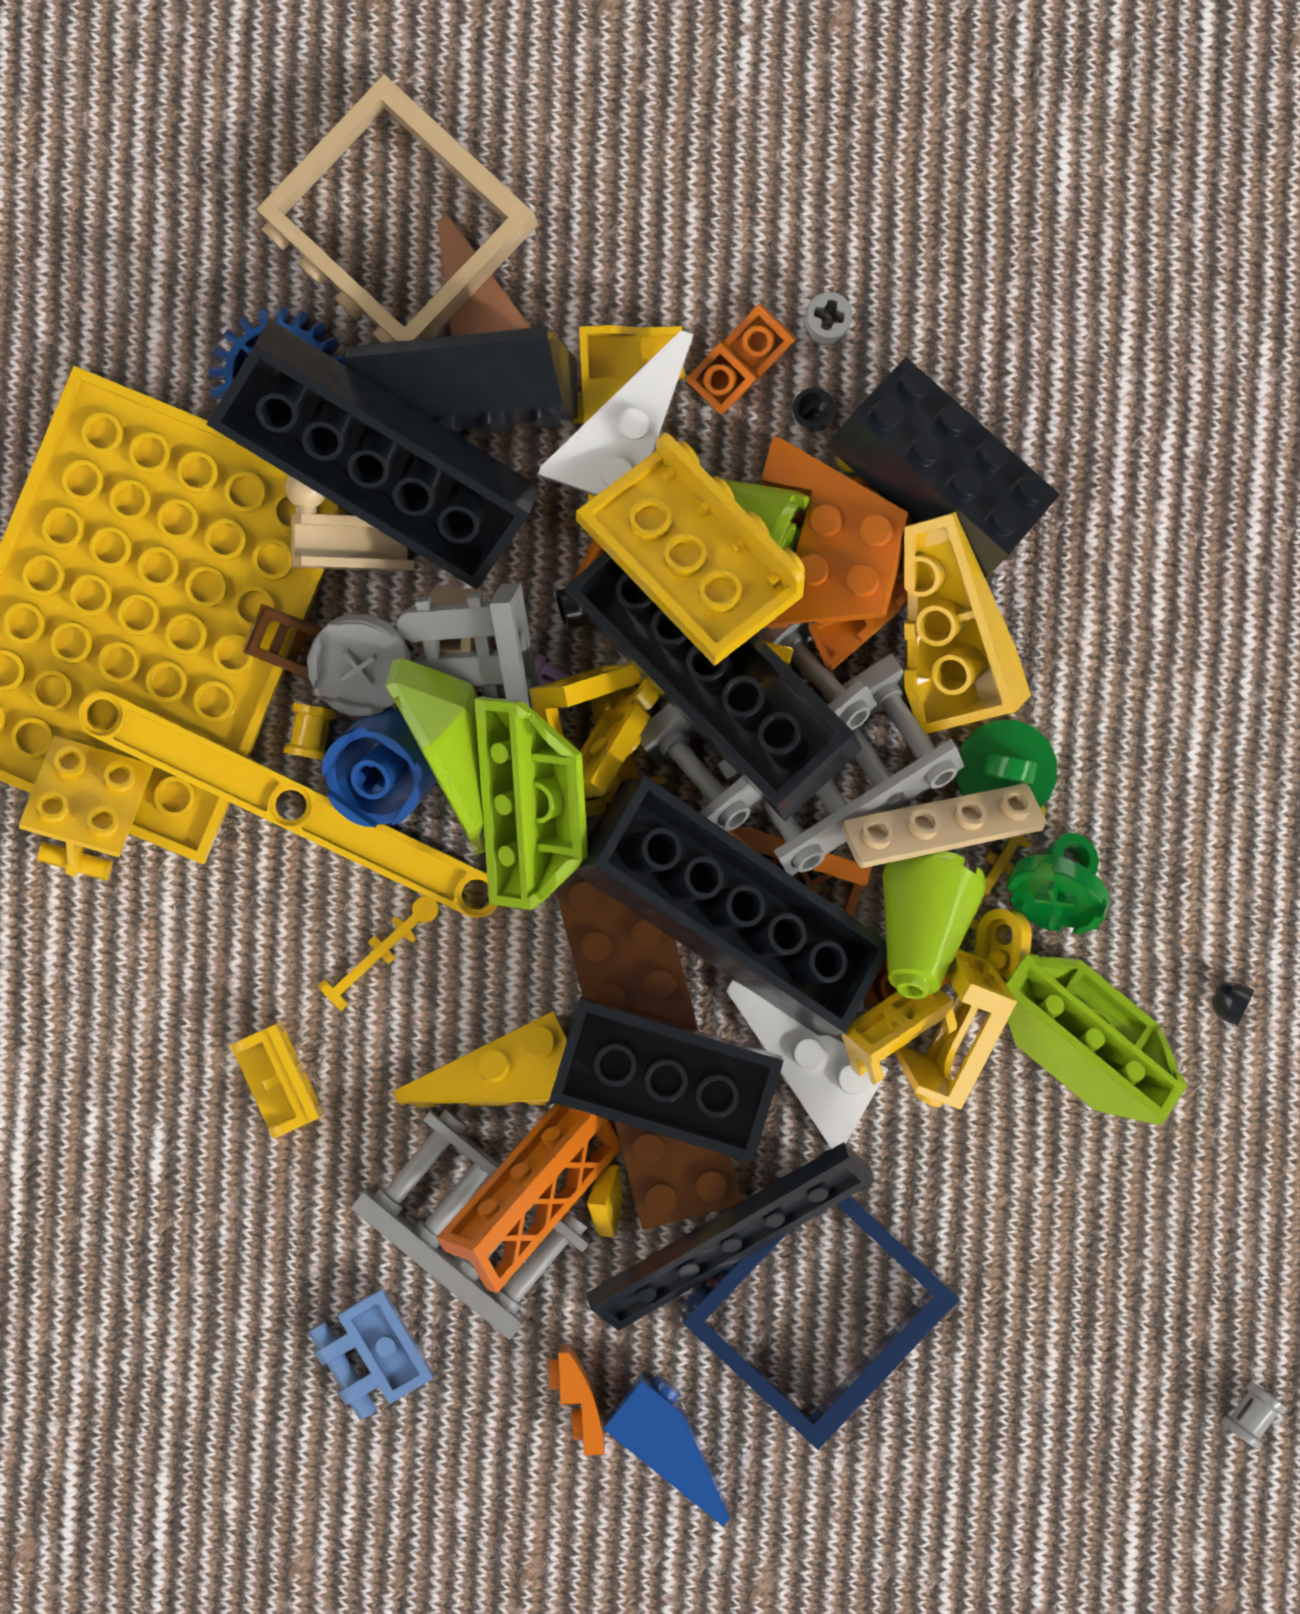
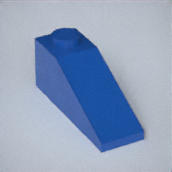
[603,1372,730,1527]

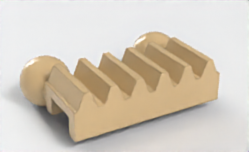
[285,476,414,572]

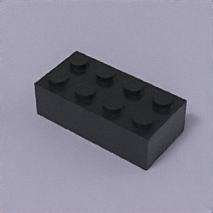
[826,357,1060,579]
[549,995,784,1163]

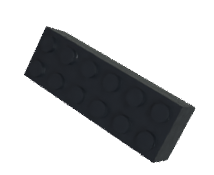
[206,319,539,590]
[564,551,862,821]
[574,776,887,1036]

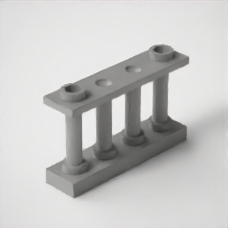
[640,623,877,831]
[717,654,965,876]
[350,1108,590,1340]

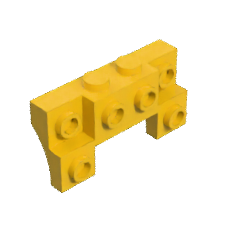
[574,325,685,537]

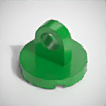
[955,720,1057,808]
[1006,833,1110,934]

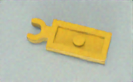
[580,678,660,799]

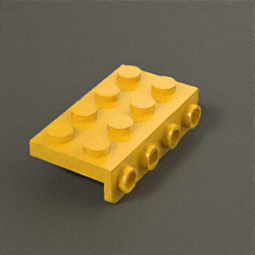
[576,432,805,666]

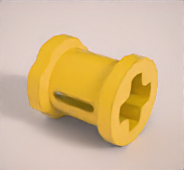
[283,702,337,760]

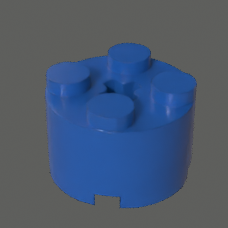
[322,707,437,827]

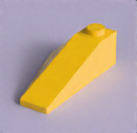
[904,512,1031,734]

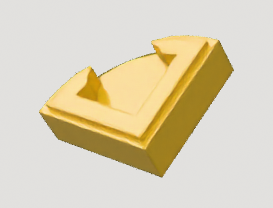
[587,1165,622,1238]

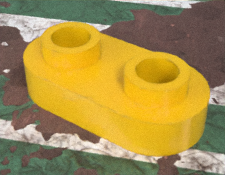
[975,909,1032,980]

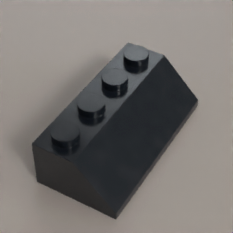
[346,326,578,436]

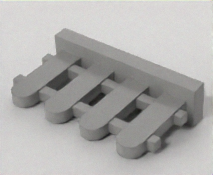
[397,583,539,783]

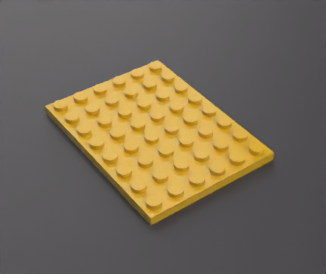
[0,366,350,864]

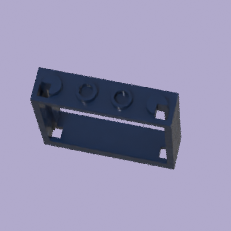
[682,1195,960,1450]

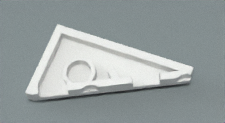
[538,330,694,496]
[726,979,888,1149]

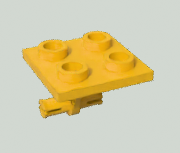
[19,735,153,882]

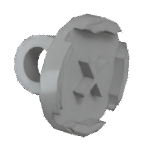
[307,614,411,716]

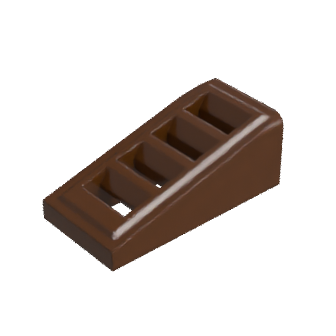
[242,603,323,679]

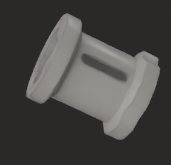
[804,292,852,345]
[1221,1381,1288,1450]

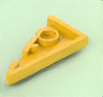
[393,1011,568,1108]

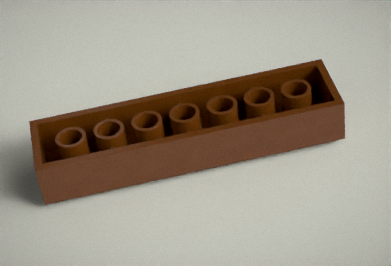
[555,813,742,1230]

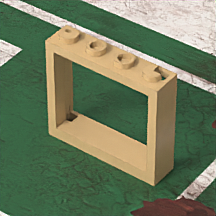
[256,74,538,343]

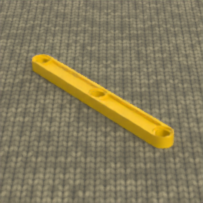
[78,691,498,918]

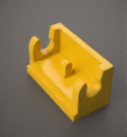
[841,989,957,1085]
[229,1021,324,1138]

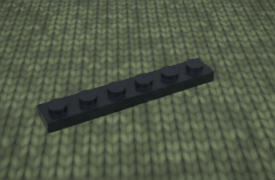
[586,1142,875,1331]

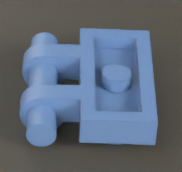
[308,1287,435,1420]

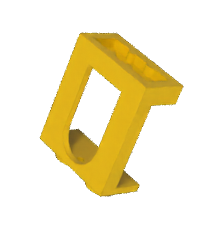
[528,663,663,817]
[894,949,1017,1110]

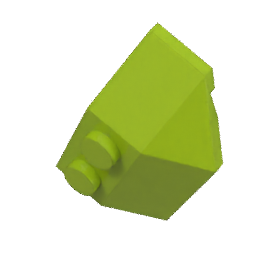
[386,657,485,855]
[475,697,588,910]
[1006,954,1187,1125]

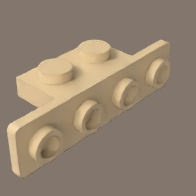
[841,784,1047,868]

